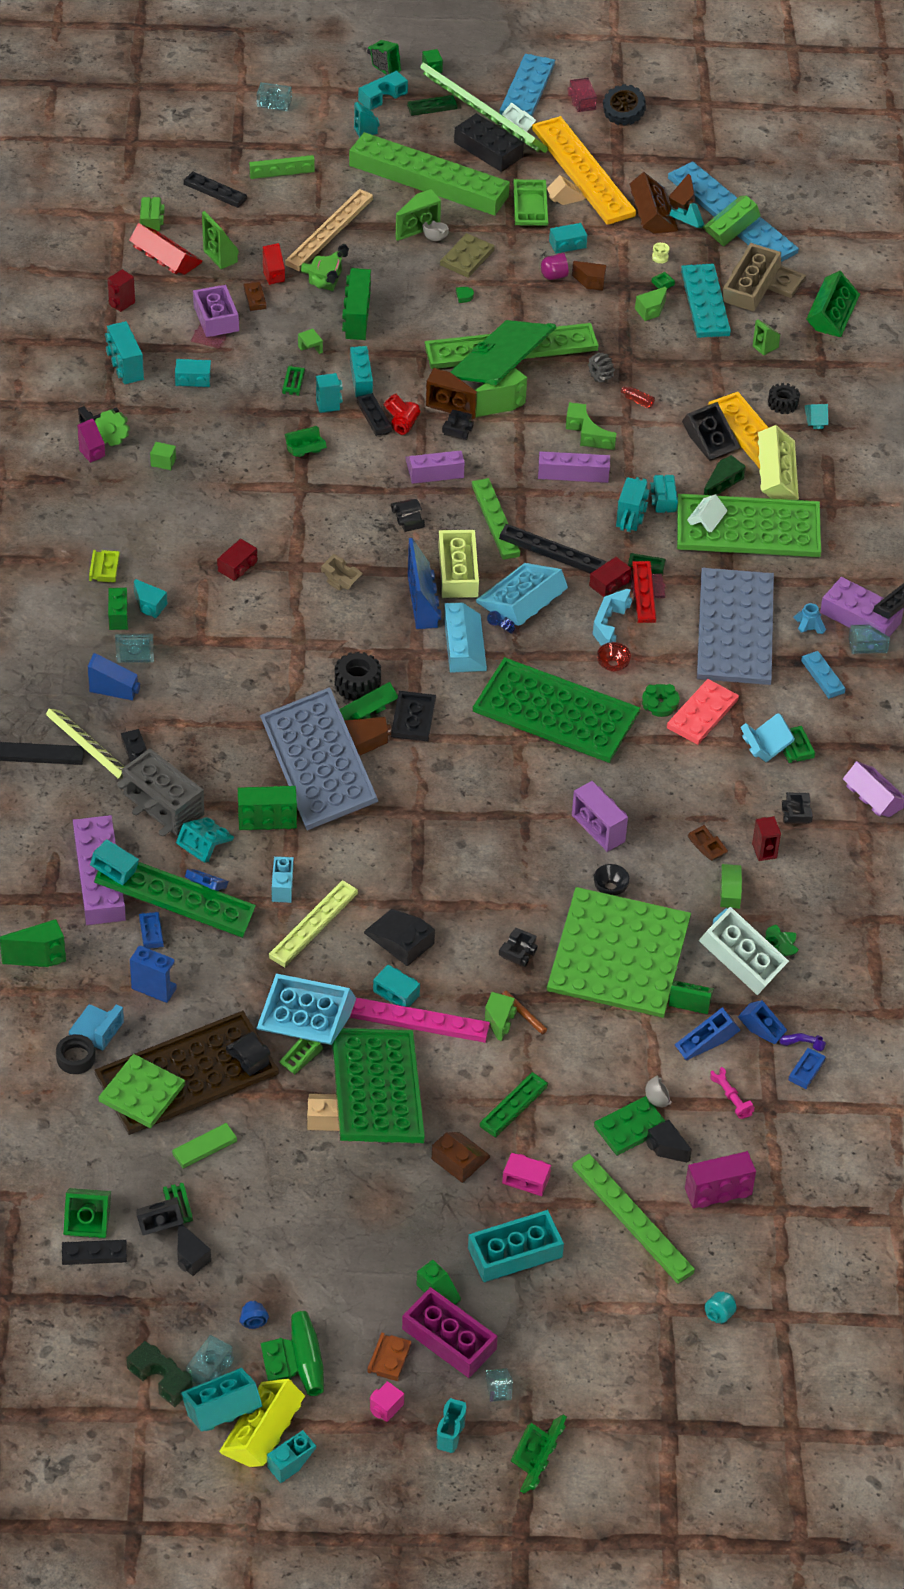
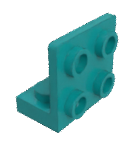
[176,817,234,863]

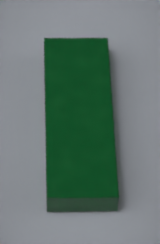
[407,95,457,116]

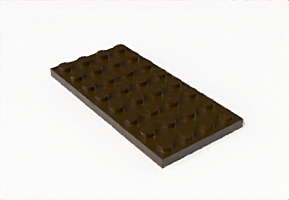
[95,1011,279,1135]

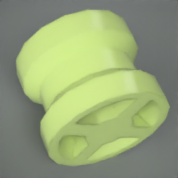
[652,242,669,263]

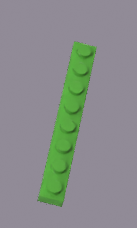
[572,1154,695,1284]

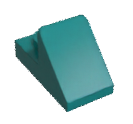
[669,203,704,228]

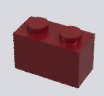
[107,269,135,312]
[217,538,258,581]
[589,557,631,597]
[752,816,781,861]

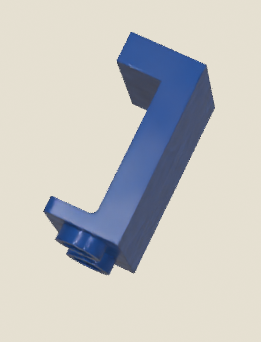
[130,946,177,1003]

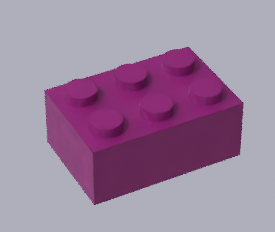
[685,1151,756,1209]

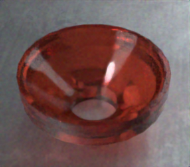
[597,642,631,672]

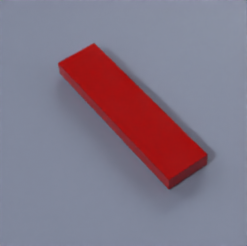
[632,561,656,623]

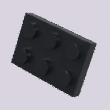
[391,691,436,742]

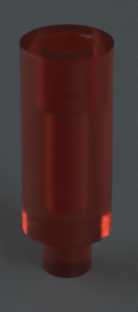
[621,386,655,409]

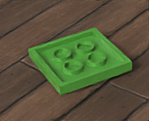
[99,1054,185,1128]

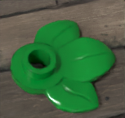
[765,925,799,956]

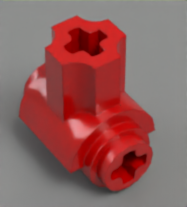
[383,393,420,435]

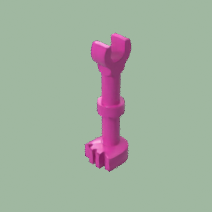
[710,1067,755,1119]

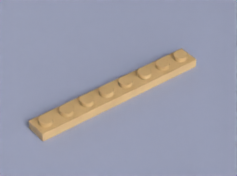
[285,189,373,271]

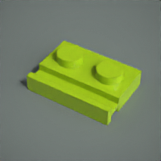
[89,550,120,582]

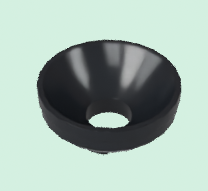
[594,864,629,895]

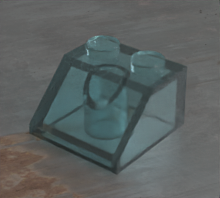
[115,633,154,663]

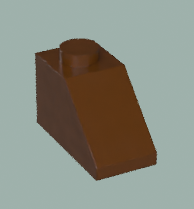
[669,174,696,211]
[572,261,606,291]

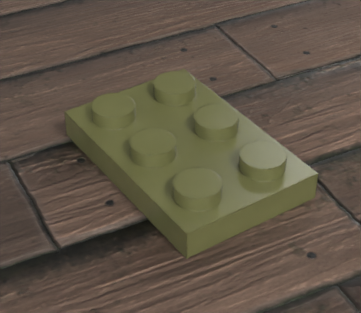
[440,233,495,278]

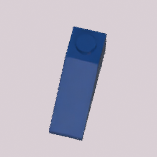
[674,1007,741,1060]

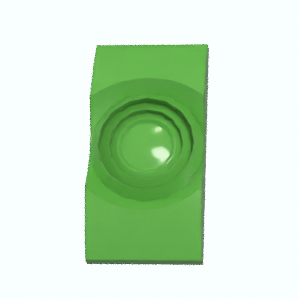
[513,179,548,226]

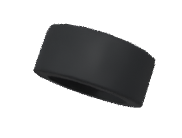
[56,1034,96,1074]

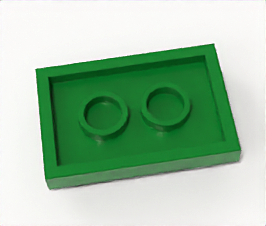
[594,1096,665,1156]

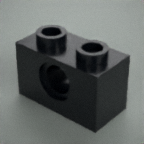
[137,1197,184,1236]

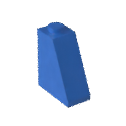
[88,653,140,700]

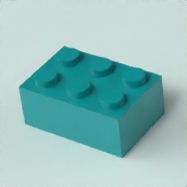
[105,321,144,384]
[181,1368,262,1432]

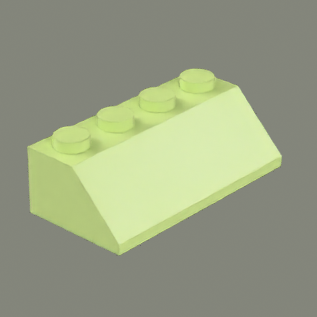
[758,425,799,500]

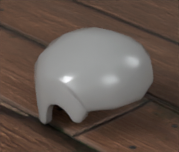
[423,221,449,242]
[645,1075,672,1107]

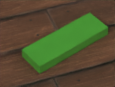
[172,1123,237,1169]

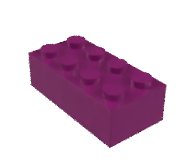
[402,1287,498,1378]

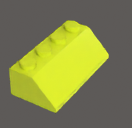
[219,1379,305,1467]

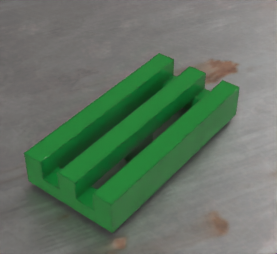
[282,366,305,396]
[163,1183,193,1223]

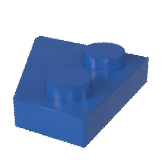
[185,869,229,891]

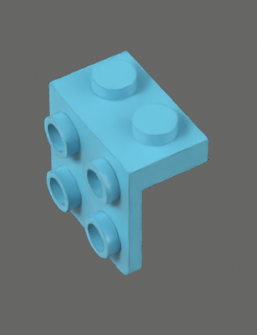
[740,713,795,762]

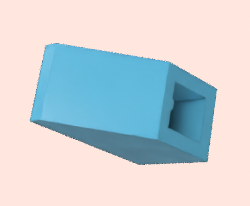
[272,857,294,903]

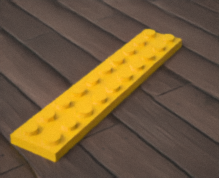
[532,116,636,225]

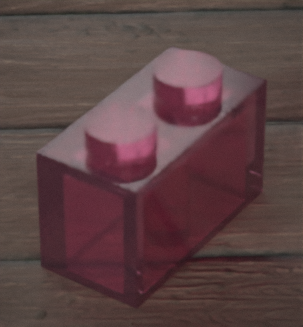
[567,78,597,112]

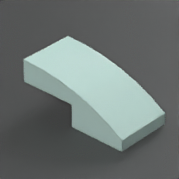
[502,102,536,132]

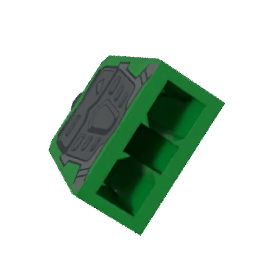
[367,40,401,75]

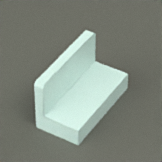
[687,494,727,532]

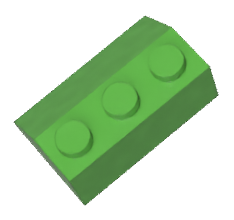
[703,195,761,247]

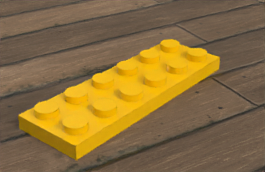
[708,392,769,469]

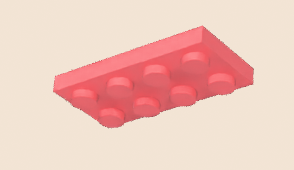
[667,679,739,745]

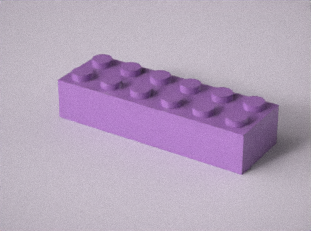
[73,815,126,925]

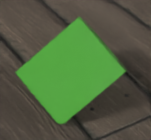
[298,329,323,354]
[150,442,176,470]

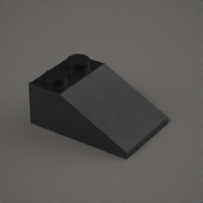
[682,402,740,461]
[364,909,435,966]

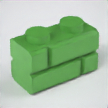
[140,197,165,231]

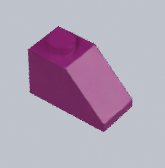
[77,418,105,463]

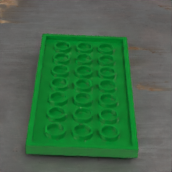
[473,657,640,763]
[332,1028,425,1143]

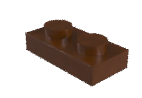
[244,282,266,311]

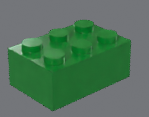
[238,786,297,830]

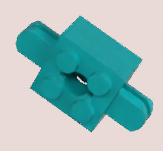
[616,477,650,533]

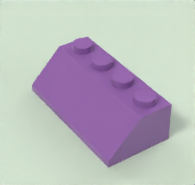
[538,451,610,483]

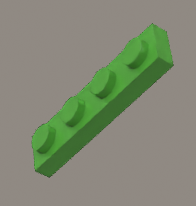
[249,155,315,179]

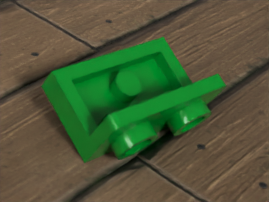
[285,426,327,457]

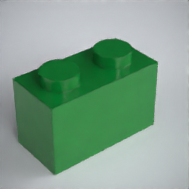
[108,588,128,630]

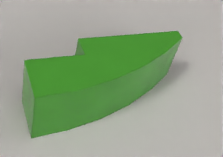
[720,864,742,909]

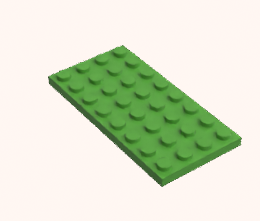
[677,494,821,557]

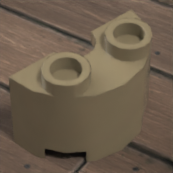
[321,554,363,590]

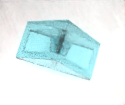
[485,1368,513,1402]

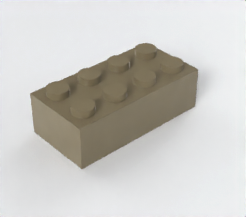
[723,243,781,312]

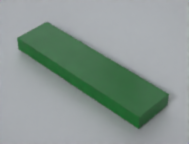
[480,1072,548,1138]

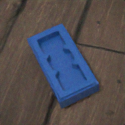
[139,912,164,949]

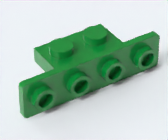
[339,682,398,721]
[510,1414,567,1494]

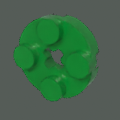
[642,684,680,717]

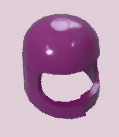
[541,252,569,280]

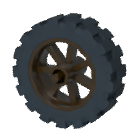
[603,84,646,126]

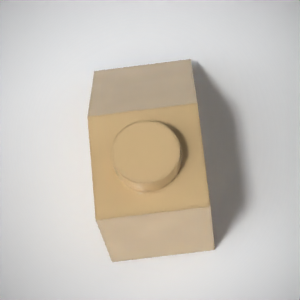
[547,175,586,205]

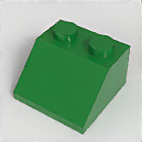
[63,1188,111,1238]

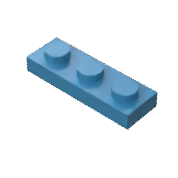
[801,651,846,699]

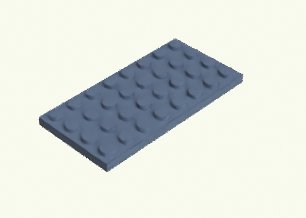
[697,568,774,685]
[260,687,379,830]

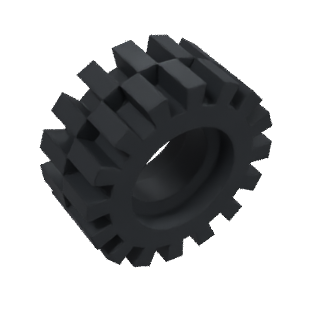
[768,383,800,414]

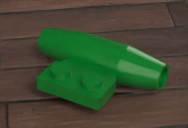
[261,1311,324,1396]

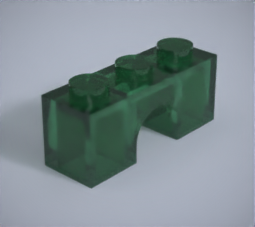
[126,1341,193,1407]

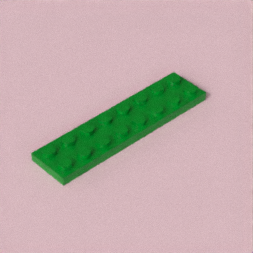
[94,862,256,938]

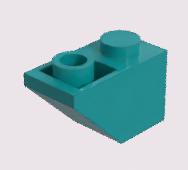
[267,1430,316,1483]

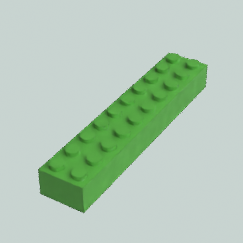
[349,132,510,216]

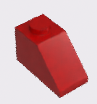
[263,243,285,285]

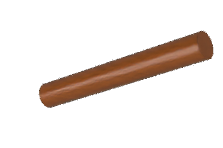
[502,991,547,1035]

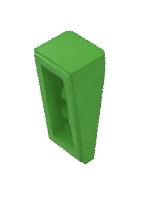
[279,1039,323,1075]

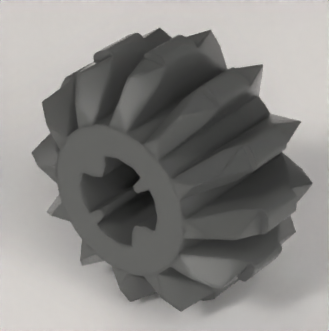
[588,353,615,383]

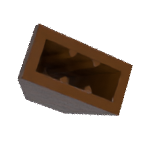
[345,717,391,756]

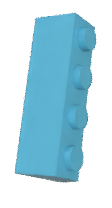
[444,603,487,672]

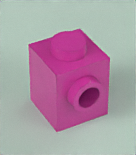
[370,1381,404,1422]

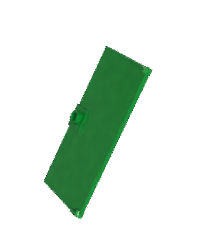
[450,320,556,385]

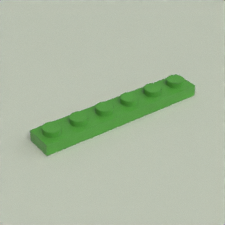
[472,478,520,560]

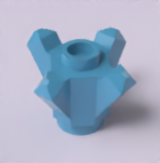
[793,603,826,634]

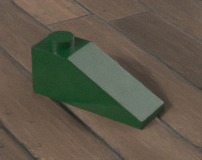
[704,455,746,496]

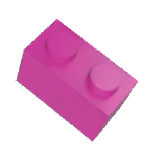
[502,1152,551,1196]

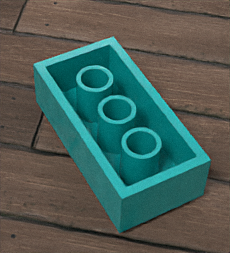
[468,1210,564,1283]

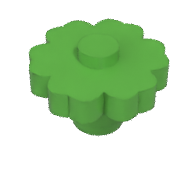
[95,410,130,446]

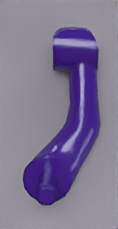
[780,1033,826,1051]

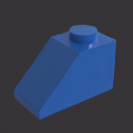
[738,1000,787,1044]

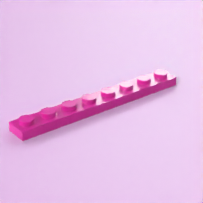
[349,998,490,1043]

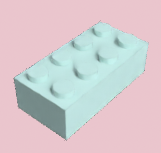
[699,907,789,995]

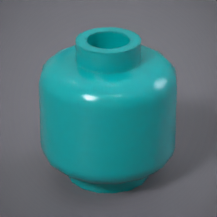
[705,1291,737,1324]

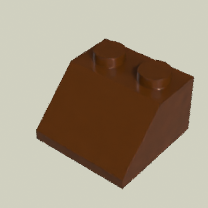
[431,1132,490,1183]

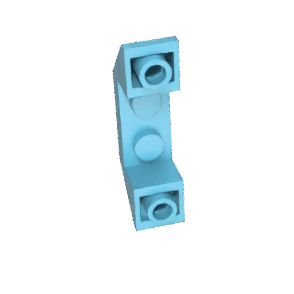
[593,589,632,653]

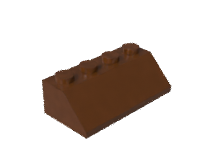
[629,172,678,234]

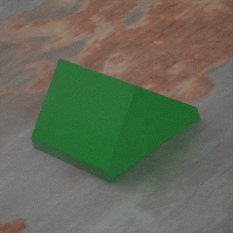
[669,980,714,1014]

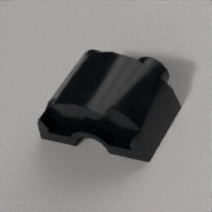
[442,409,474,440]
[391,499,425,532]
[782,792,813,824]
[499,927,538,967]
[226,1031,271,1076]

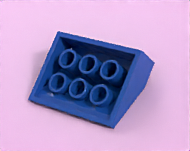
[408,538,441,629]

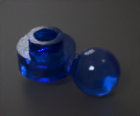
[487,611,515,634]

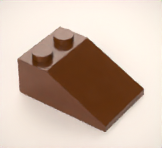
[426,368,477,419]

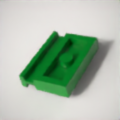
[783,726,815,763]

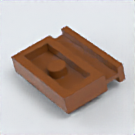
[368,1332,412,1382]

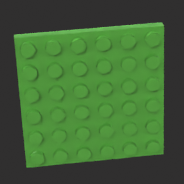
[547,887,691,1018]

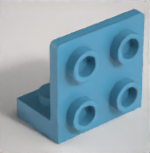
[69,1004,124,1051]

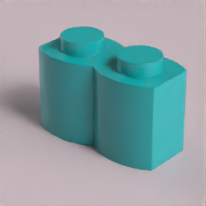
[436,1398,466,1453]

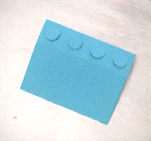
[476,563,568,626]
[257,974,356,1045]

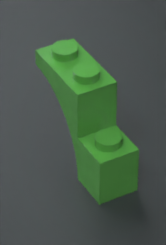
[566,402,617,450]

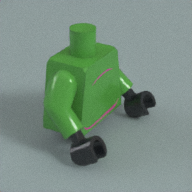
[301,244,349,291]

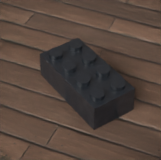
[454,113,524,172]

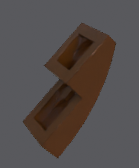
[687,825,728,861]

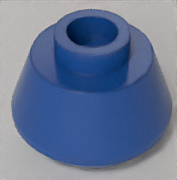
[240,1301,269,1329]

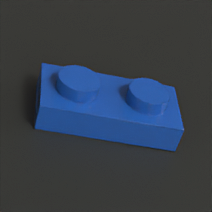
[788,1048,826,1089]

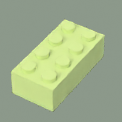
[438,530,479,598]

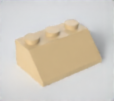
[307,1094,339,1131]

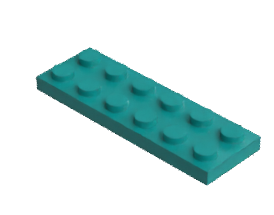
[681,264,731,338]

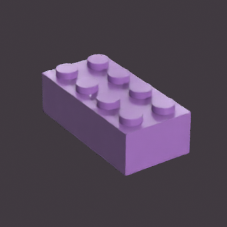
[820,577,904,645]

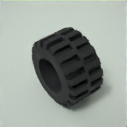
[335,652,381,701]

